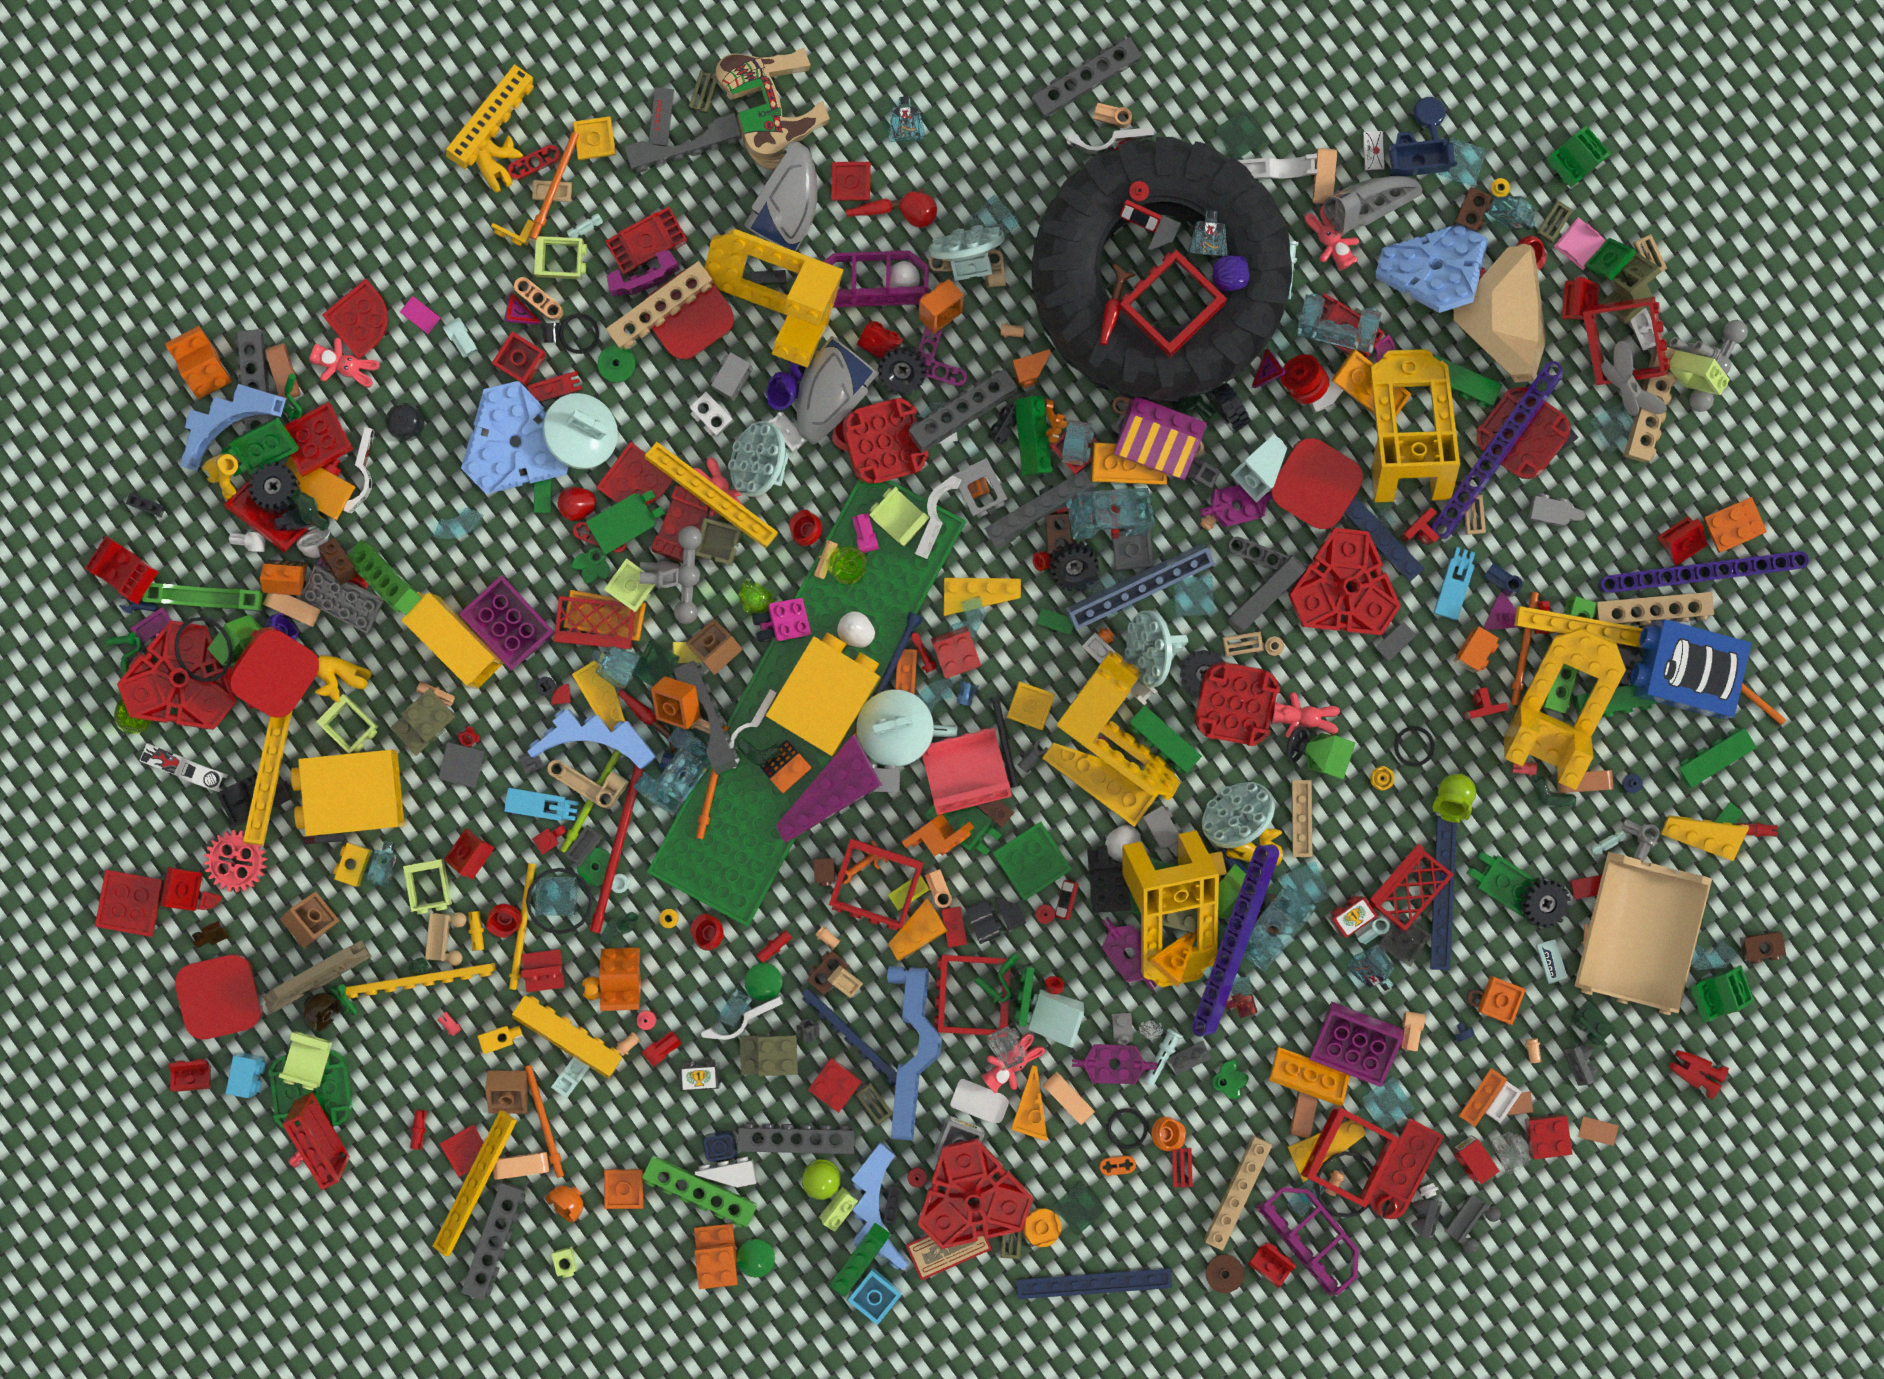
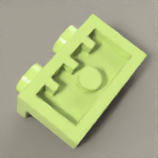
[819,1187,859,1232]

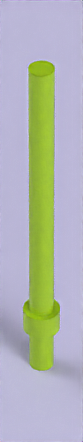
[560,749,621,853]

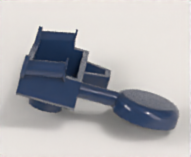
[1388,97,1457,176]

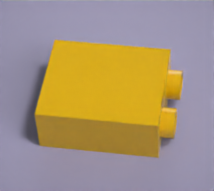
[401,591,504,689]
[766,632,881,756]
[291,750,405,836]

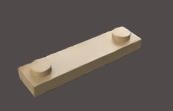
[1291,780,1312,857]

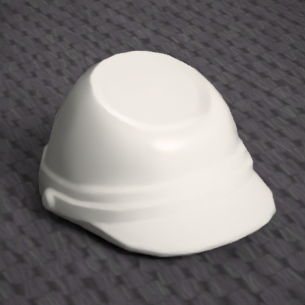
[297,528,330,558]

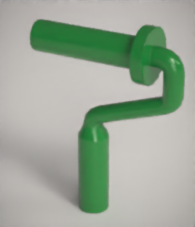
[274,374,302,420]
[106,632,142,677]
[974,953,1019,1003]
[329,984,357,1016]

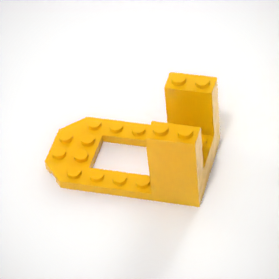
[704,229,844,368]
[1370,349,1460,502]
[1504,628,1626,790]
[1056,650,1181,800]
[1122,830,1219,987]

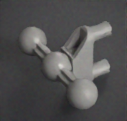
[1669,320,1748,412]
[639,526,702,624]

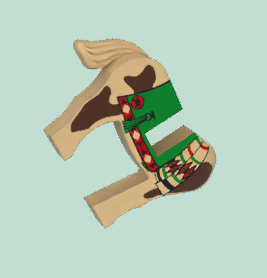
[716,48,830,171]

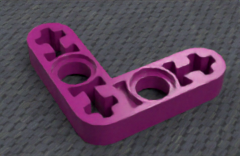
[918,327,967,387]

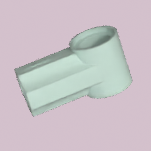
[443,317,478,358]
[1355,911,1391,944]

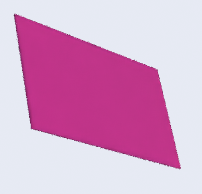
[400,296,441,334]

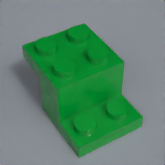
[1546,125,1611,188]
[1690,965,1754,1023]

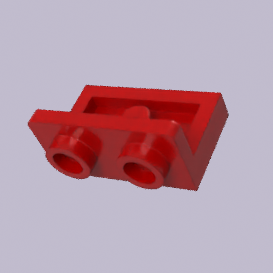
[856,320,904,359]
[168,1059,211,1092]
[1248,1242,1296,1288]

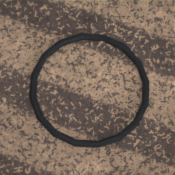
[174,617,233,682]
[526,868,593,934]
[1315,1151,1373,1218]

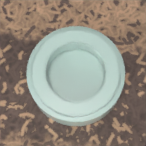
[611,874,629,893]

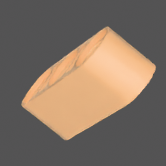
[1312,148,1337,204]
[514,277,563,321]
[263,593,321,627]
[1043,1071,1095,1125]
[493,1152,549,1179]

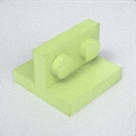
[604,559,656,612]

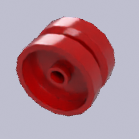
[1280,354,1330,404]

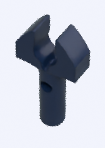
[119,596,157,614]

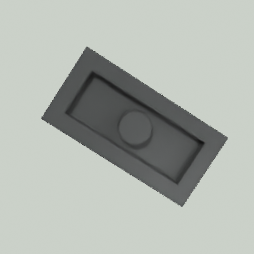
[1169,1041,1211,1075]
[1564,1045,1598,1086]
[1411,1199,1442,1240]

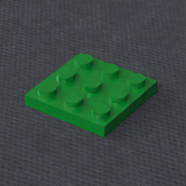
[993,821,1072,901]
[1014,965,1035,1027]

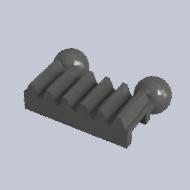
[1444,1194,1501,1253]

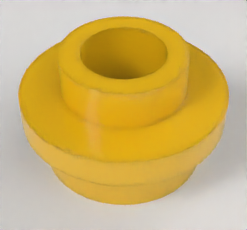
[1491,178,1510,198]
[659,909,679,928]

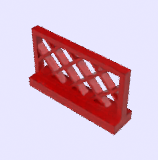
[553,596,635,650]
[1369,844,1454,932]

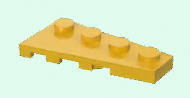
[944,578,1021,616]
[572,655,625,732]
[1661,815,1749,861]
[1287,1119,1366,1183]

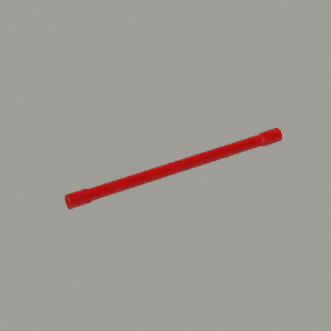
[589,764,644,933]

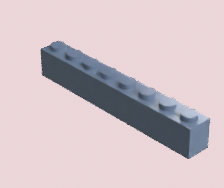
[1065,543,1215,630]

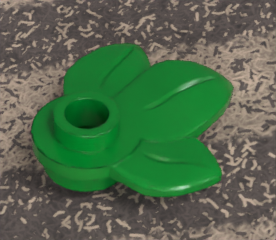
[572,547,610,584]
[1212,1060,1249,1099]

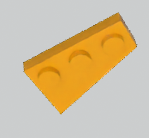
[888,898,948,961]

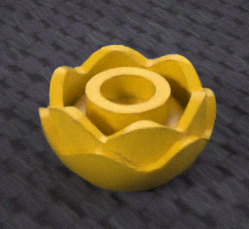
[1370,766,1394,790]

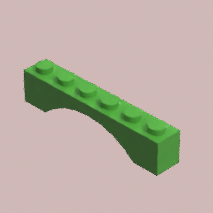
[143,583,264,611]

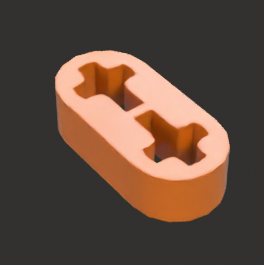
[1099,1155,1136,1176]

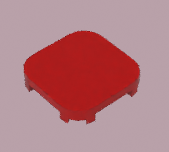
[643,268,734,360]
[1477,387,1570,479]
[842,398,928,484]
[1271,438,1363,529]
[226,626,319,718]
[1195,662,1280,746]
[175,953,263,1040]

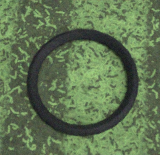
[559,314,599,354]
[1394,726,1435,767]
[1107,1108,1148,1149]

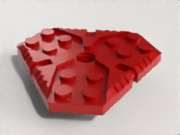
[1288,528,1401,635]
[117,620,237,730]
[917,1138,1033,1249]

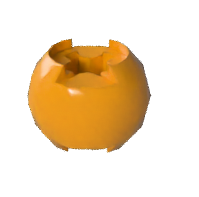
[582,976,601,1000]

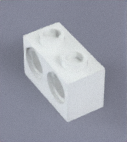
[690,392,734,437]

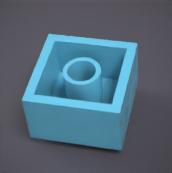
[226,1053,266,1098]
[847,1267,902,1325]

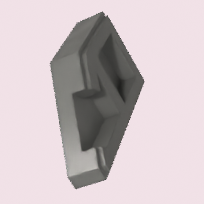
[1148,216,1181,251]

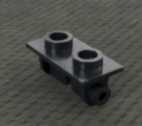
[988,404,1017,444]

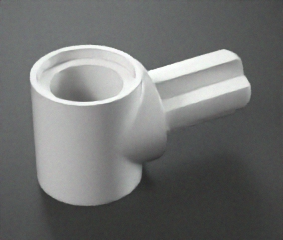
[229,530,266,552]

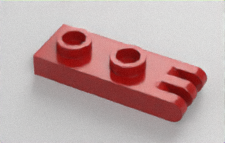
[527,371,582,403]

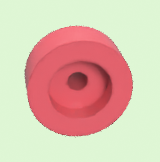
[637,1010,656,1030]

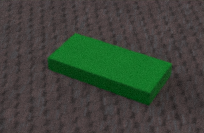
[534,479,551,513]
[1036,608,1073,635]
[1713,802,1743,825]

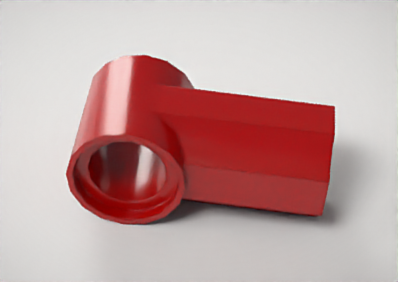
[641,1031,682,1067]

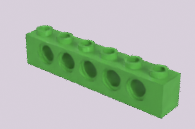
[347,539,422,616]
[1541,596,1596,713]
[642,1155,757,1228]

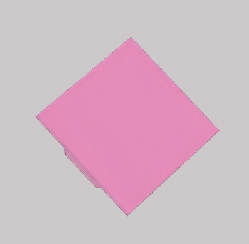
[1554,217,1606,270]

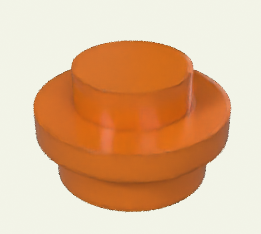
[1097,627,1115,644]

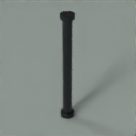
[989,696,1020,788]

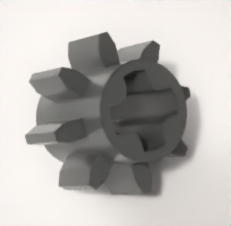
[796,1019,820,1043]

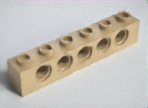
[606,261,713,350]
[1623,347,1676,463]
[1595,592,1714,626]
[1204,1135,1273,1251]

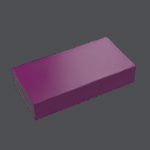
[130,607,173,645]

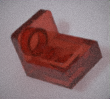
[1226,993,1257,1018]

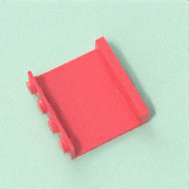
[922,728,1012,815]

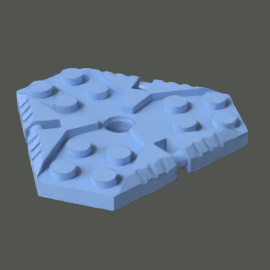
[1376,225,1488,313]
[461,381,569,494]

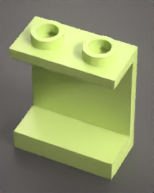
[869,487,930,547]
[279,1031,332,1090]

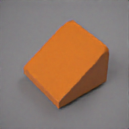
[968,477,990,499]

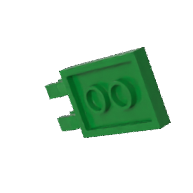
[219,417,299,477]
[586,490,666,555]
[924,804,1002,856]
[1466,851,1536,919]

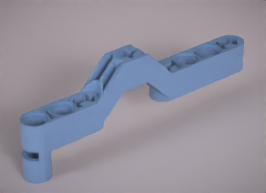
[887,966,942,1141]

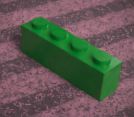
[1433,354,1502,409]
[1015,396,1052,476]
[1573,685,1657,718]
[1128,705,1202,774]
[1675,727,1757,788]
[829,1223,891,1297]

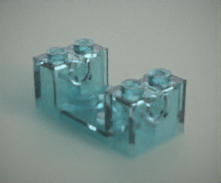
[1297,294,1382,353]
[1067,488,1155,539]
[633,726,711,816]
[1243,883,1316,972]

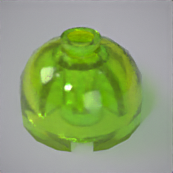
[828,545,867,585]
[738,578,777,614]
[114,699,152,734]

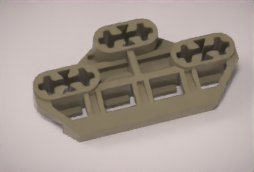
[262,940,372,1013]

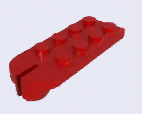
[1370,1118,1444,1219]

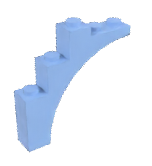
[180,384,286,471]
[527,709,657,769]
[851,1142,908,1270]

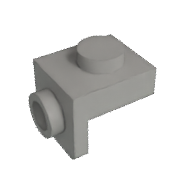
[1112,1013,1133,1045]

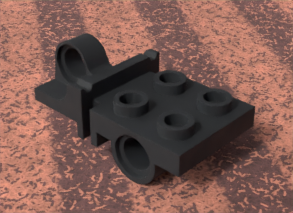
[217,773,292,828]
[1087,845,1131,913]

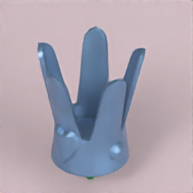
[957,681,979,710]

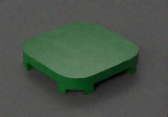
[268,1049,352,1129]

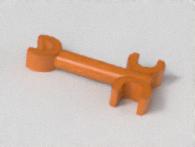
[1044,398,1068,444]
[838,841,888,884]

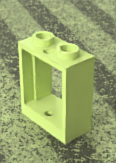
[534,236,587,280]
[1670,350,1730,395]
[316,694,379,754]
[403,859,452,915]

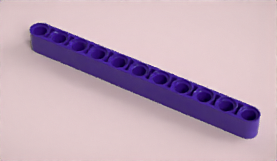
[1432,361,1563,539]
[1598,551,1809,594]
[1192,844,1279,1037]

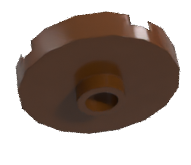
[1205,1254,1244,1293]

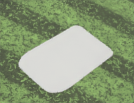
[950,1079,1009,1123]

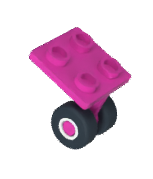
[752,598,811,642]

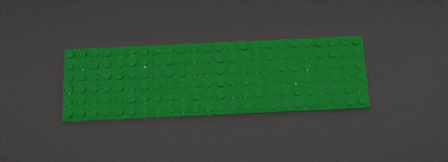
[647,479,966,927]

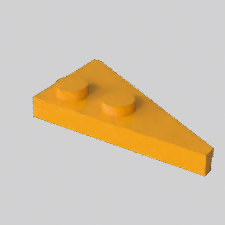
[1150,929,1197,987]
[1011,1065,1047,1141]

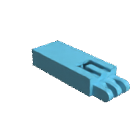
[1433,547,1475,621]
[504,788,579,821]

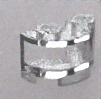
[987,1026,1027,1071]
[1490,1131,1531,1175]

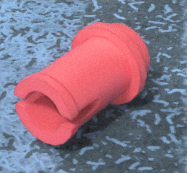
[1512,761,1537,776]
[437,1012,461,1037]

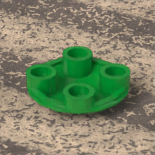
[744,963,782,1001]
[737,1239,775,1278]

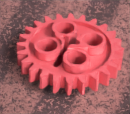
[204,830,268,892]

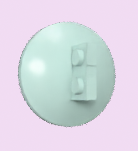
[929,225,1005,281]
[543,393,618,469]
[728,421,790,497]
[1124,610,1188,688]
[857,690,934,767]
[1202,782,1275,848]

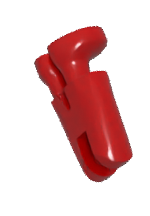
[1668,1050,1729,1100]

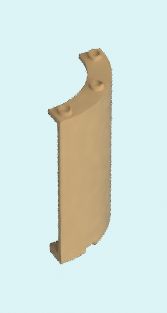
[1574,852,1712,1015]

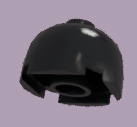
[385,403,425,442]

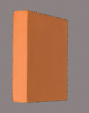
[1477,975,1526,1025]
[604,1169,643,1209]

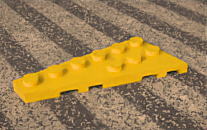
[1042,743,1158,827]

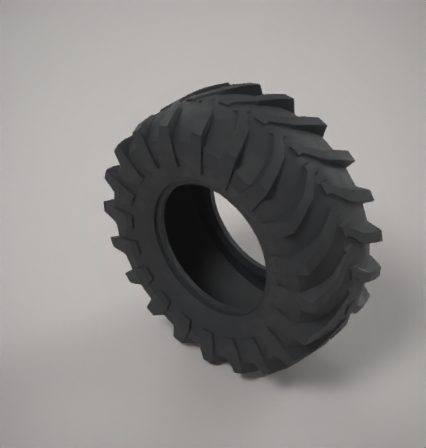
[1031,137,1292,402]

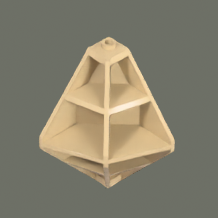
[1454,244,1545,383]

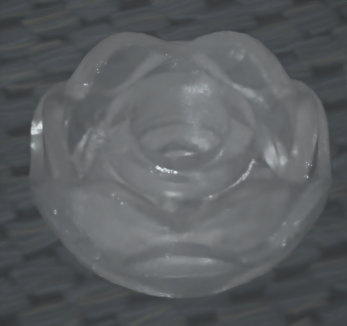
[1139,1021,1163,1039]

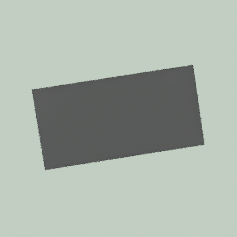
[1375,621,1416,662]
[564,825,603,867]

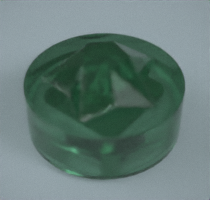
[408,957,429,976]

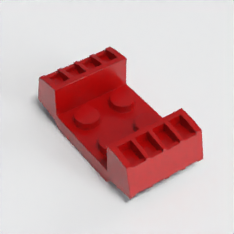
[605,207,687,276]
[1303,293,1384,358]
[652,484,710,564]
[85,536,159,604]

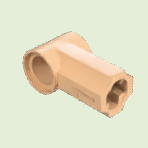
[1093,103,1132,128]
[925,870,952,908]
[1400,1011,1425,1051]

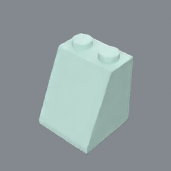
[1230,434,1287,502]
[1027,989,1084,1048]

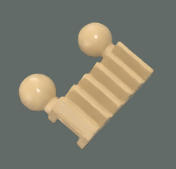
[425,912,467,966]

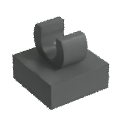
[518,753,544,774]

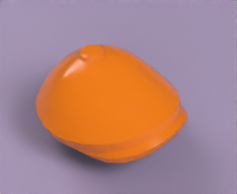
[1151,1116,1186,1151]

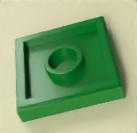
[1584,238,1636,281]

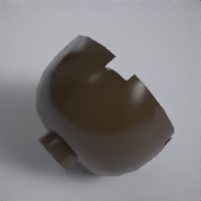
[303,993,341,1032]

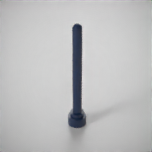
[874,612,923,695]

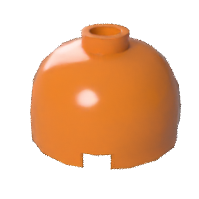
[545,1186,584,1223]

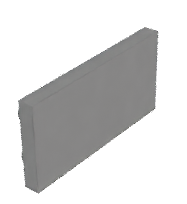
[300,564,384,634]

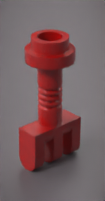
[911,632,937,673]

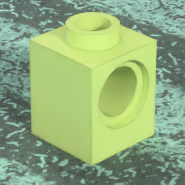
[551,1246,578,1278]

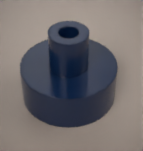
[1622,774,1643,793]
[1454,1022,1475,1042]

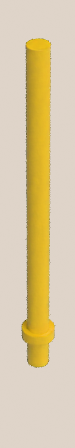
[509,863,536,990]

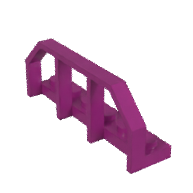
[823,250,930,307]
[1255,1187,1359,1296]

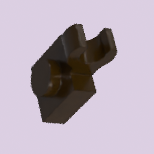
[192,921,229,948]

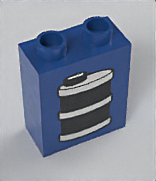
[1630,619,1752,719]

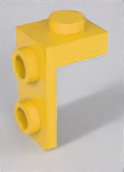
[491,219,535,246]

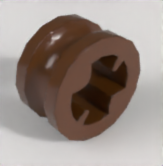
[1466,989,1484,1007]

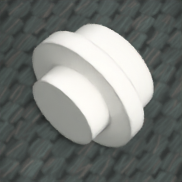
[1420,1183,1439,1199]

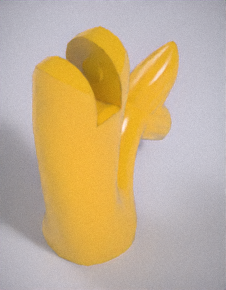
[476,135,524,193]
[202,454,238,500]
[315,655,372,702]
[1226,828,1283,866]

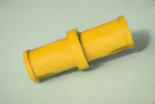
[468,911,485,951]

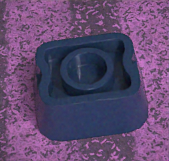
[703,1131,738,1162]

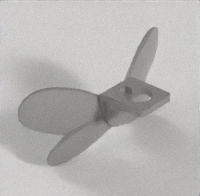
[1601,341,1667,416]

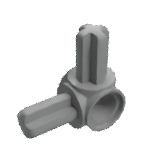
[1622,820,1659,862]

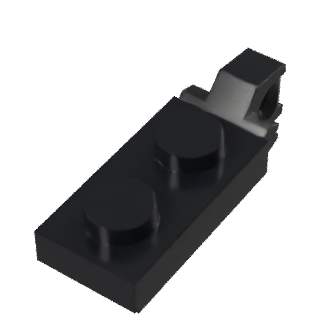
[273,506,329,531]

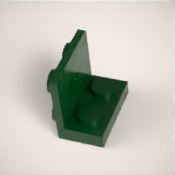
[1571,1001,1615,1047]

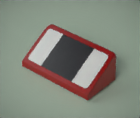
[1120,200,1162,232]
[1055,880,1079,921]

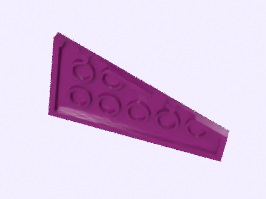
[776,735,882,843]

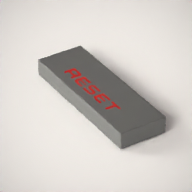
[649,87,674,146]

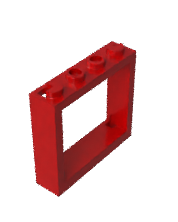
[1120,250,1227,357]
[1583,296,1670,386]
[829,838,924,931]
[934,954,1011,1036]
[282,1092,350,1190]
[1301,1105,1399,1208]

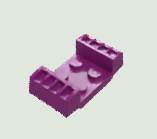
[606,250,680,297]

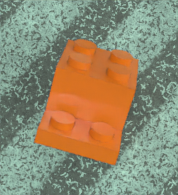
[165,326,232,400]
[1703,497,1767,553]
[902,814,974,857]
[599,948,641,1011]
[694,1223,738,1289]

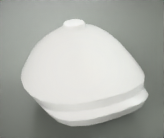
[883,261,920,288]
[837,612,875,648]
[1105,825,1141,862]

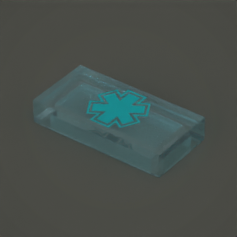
[1286,1179,1326,1218]

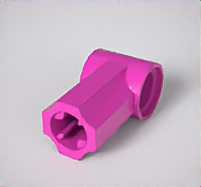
[853,513,879,554]

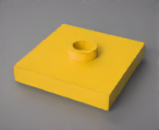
[573,116,616,160]
[1006,682,1055,730]

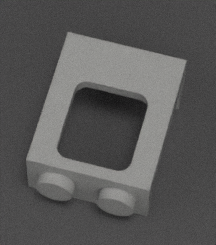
[953,458,1007,519]

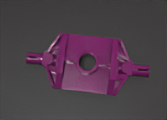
[1199,485,1273,527]
[1101,917,1158,990]
[1072,1044,1157,1085]

